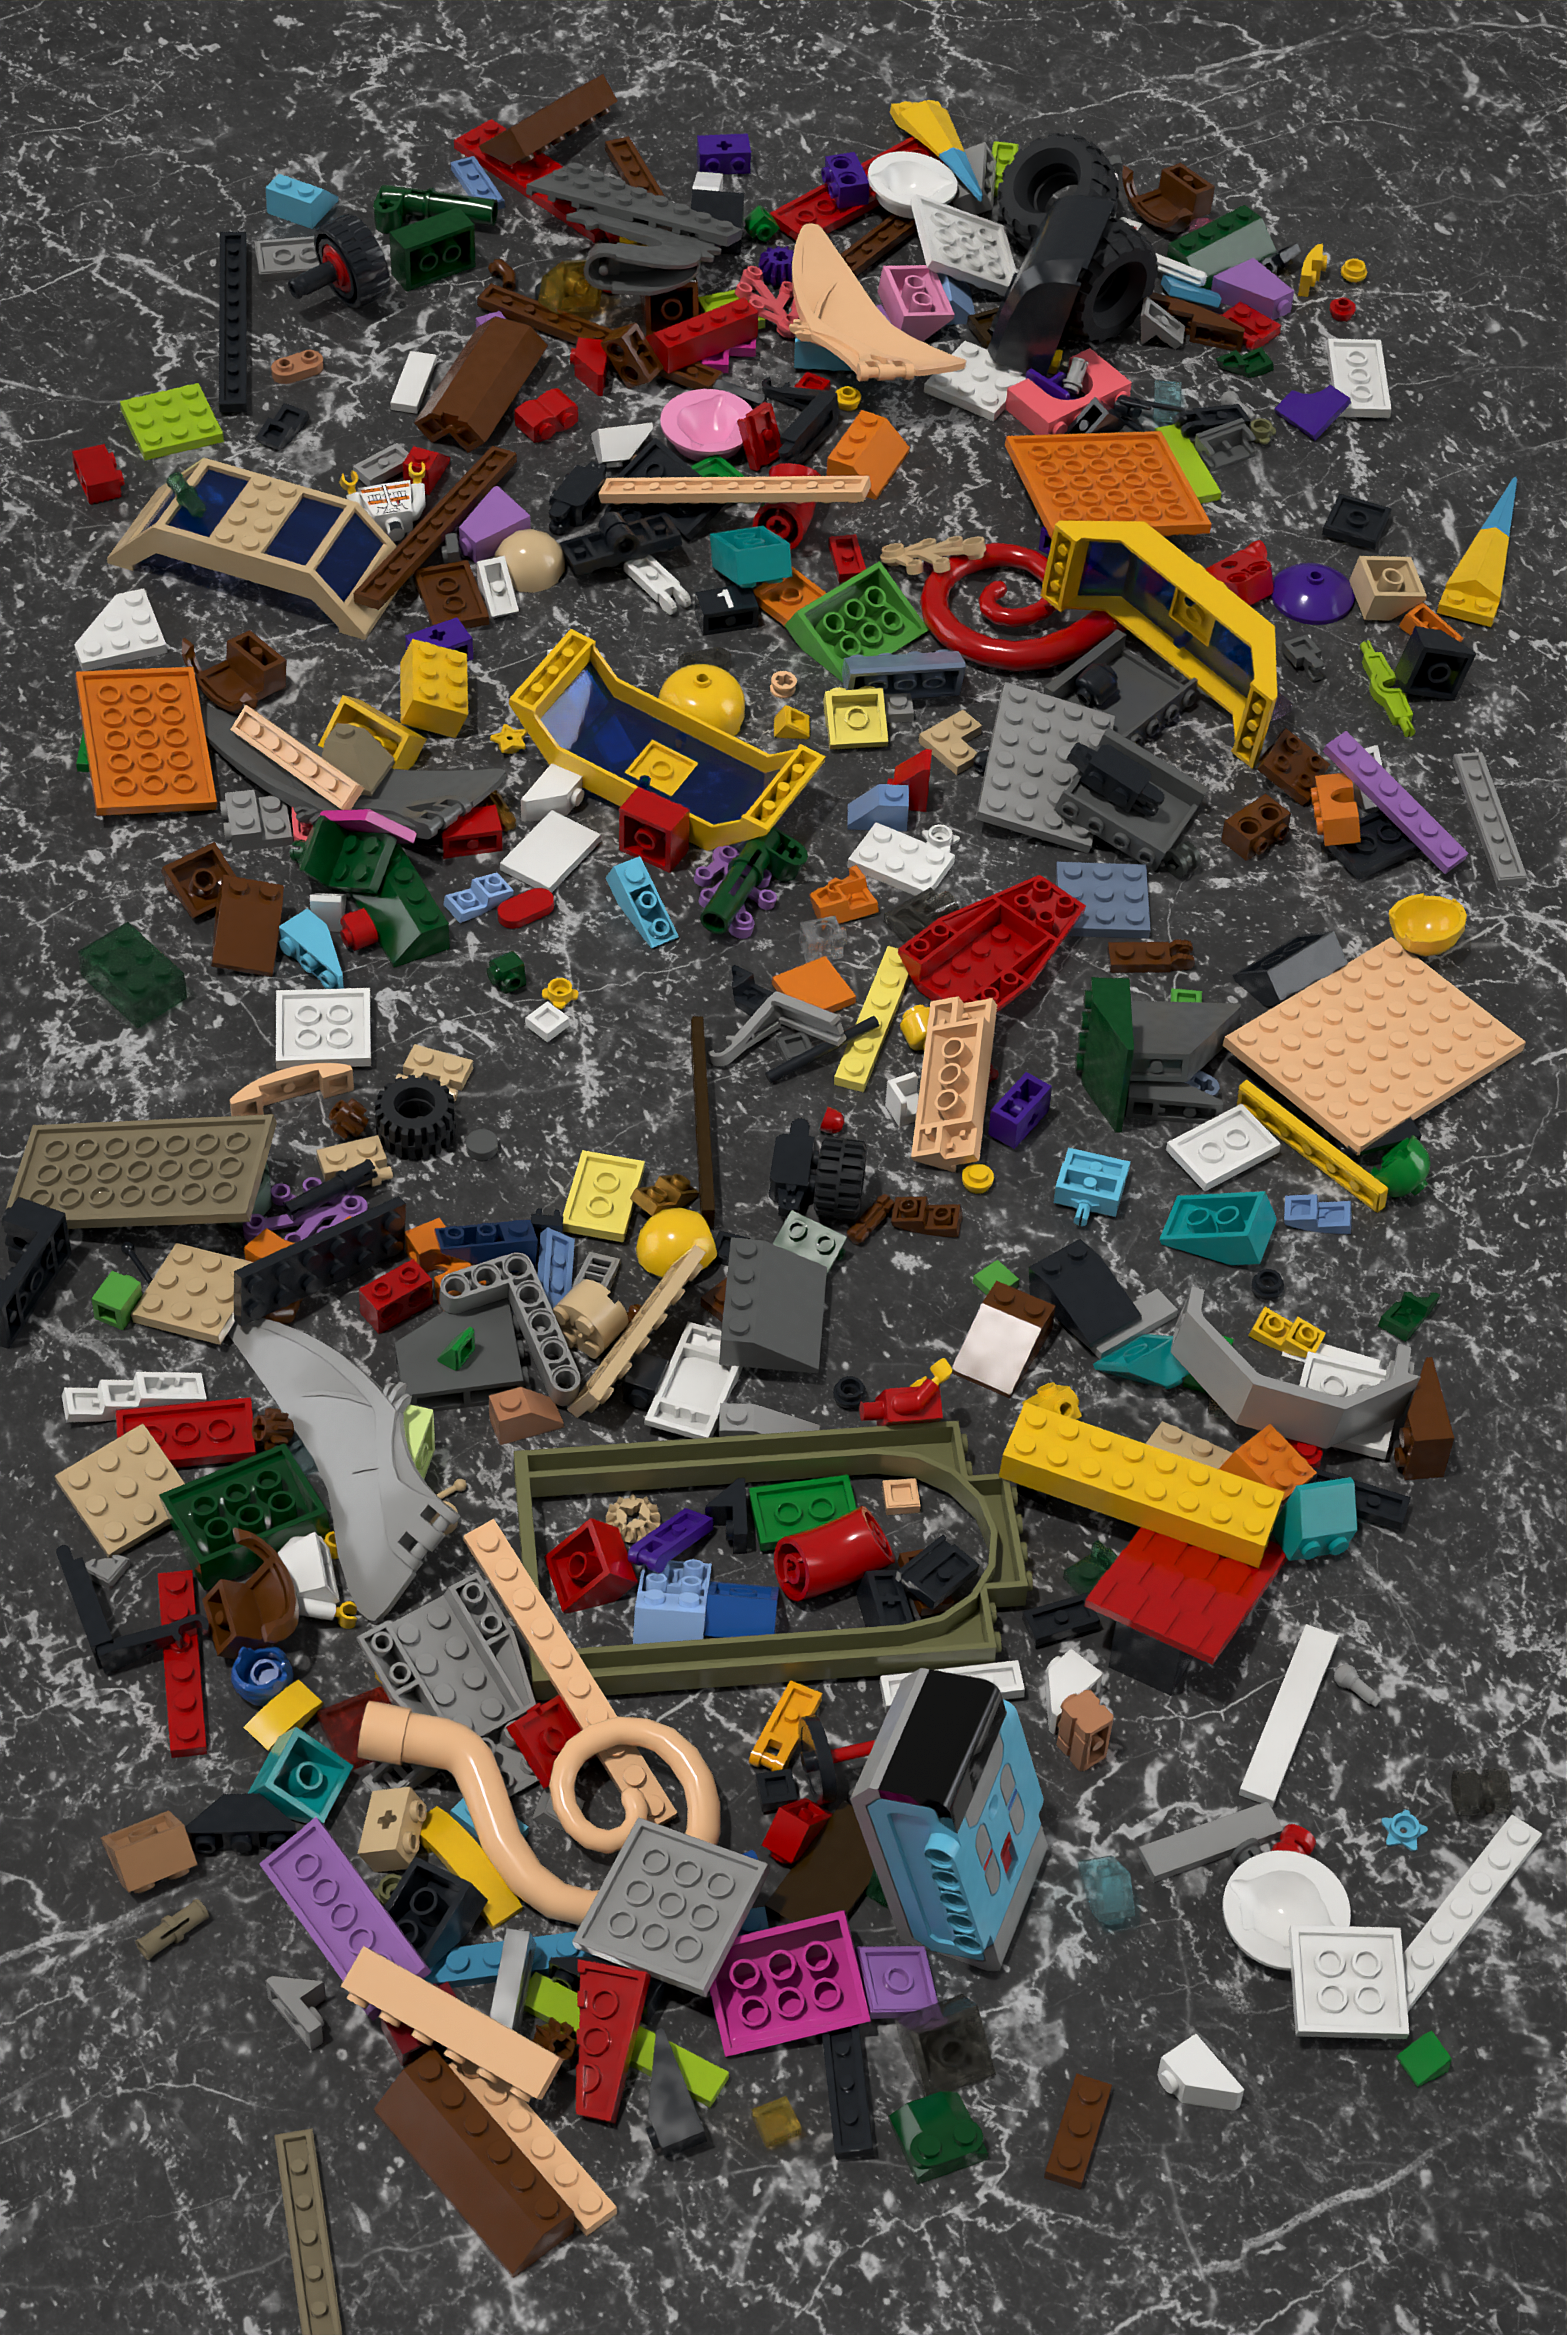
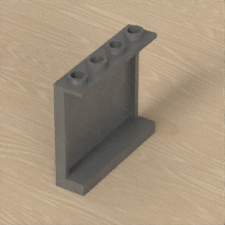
[1043,629,1198,746]
[1054,727,1209,871]

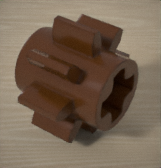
[328,1098,368,1139]
[252,1408,294,1450]
[531,2017,577,2061]

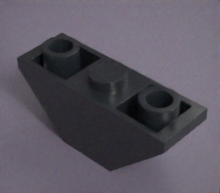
[185,1793,296,1854]

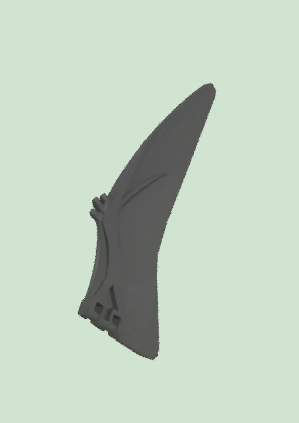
[200,703,506,839]

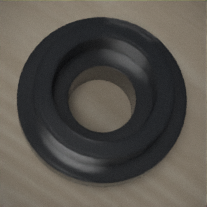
[1251,1269,1284,1300]
[833,1376,866,1408]

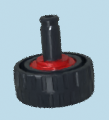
[288,214,390,308]

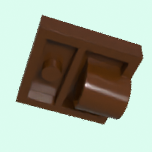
[1257,728,1330,806]

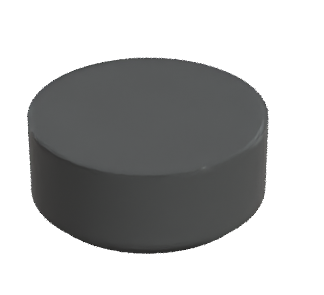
[466,1129,498,1161]

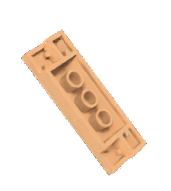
[911,996,997,1173]

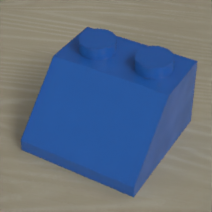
[704,1581,779,1638]

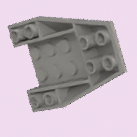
[356,1572,539,1797]

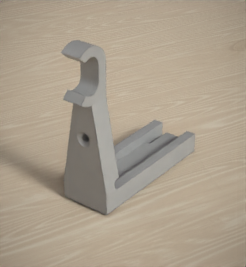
[708,991,846,1066]

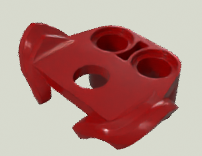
[1205,540,1274,606]

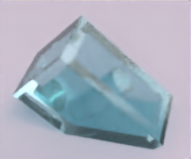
[1077,1855,1135,1924]

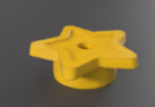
[490,724,527,754]

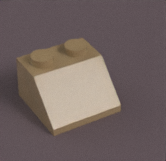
[1349,556,1427,620]

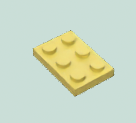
[563,1150,645,1242]

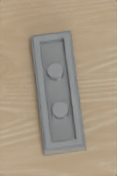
[1086,1288,1178,1360]

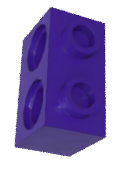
[821,152,870,209]

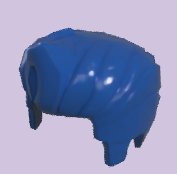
[231,1646,293,1706]

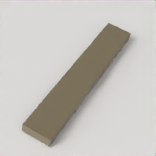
[274,2129,342,2335]

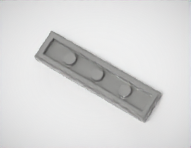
[1138,1801,1283,1883]

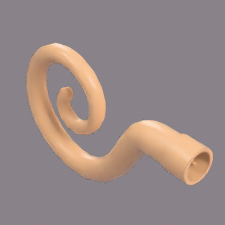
[358,1701,721,1925]

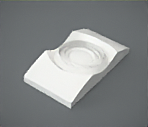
[644,1322,743,1439]

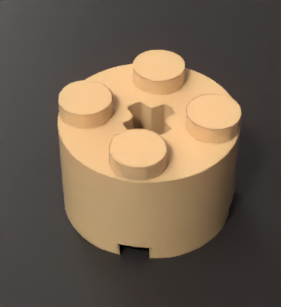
[552,1279,628,1359]

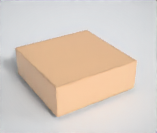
[882,1478,920,1515]

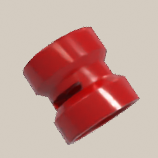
[1270,1824,1316,1856]

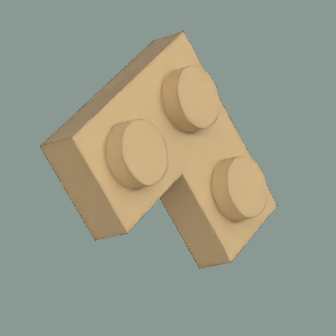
[919,710,982,775]

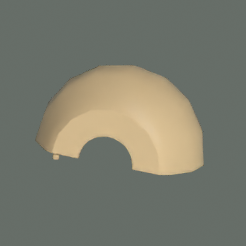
[494,529,566,593]

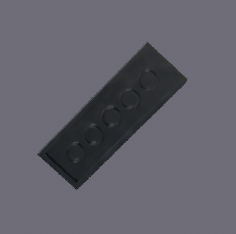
[234,1196,406,1327]

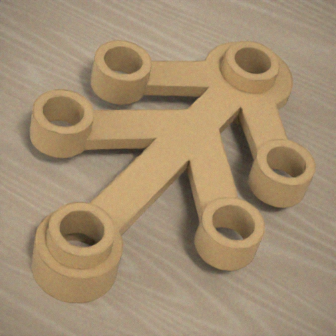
[880,536,986,575]

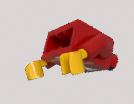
[859,1358,952,1426]

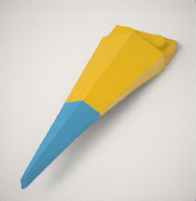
[890,100,983,202]
[1437,477,1517,627]

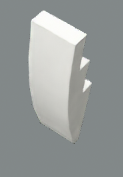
[62,1372,206,1422]

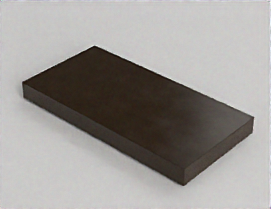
[764,1801,878,1924]

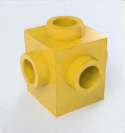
[1022,1382,1082,1420]

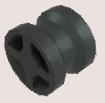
[1163,841,1201,878]

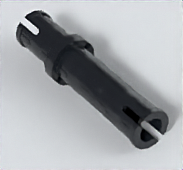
[283,1159,378,1221]

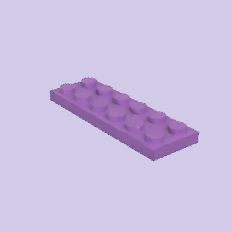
[260,1817,431,2021]

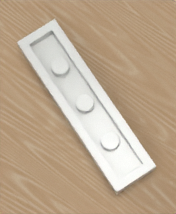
[880,1660,1025,1713]

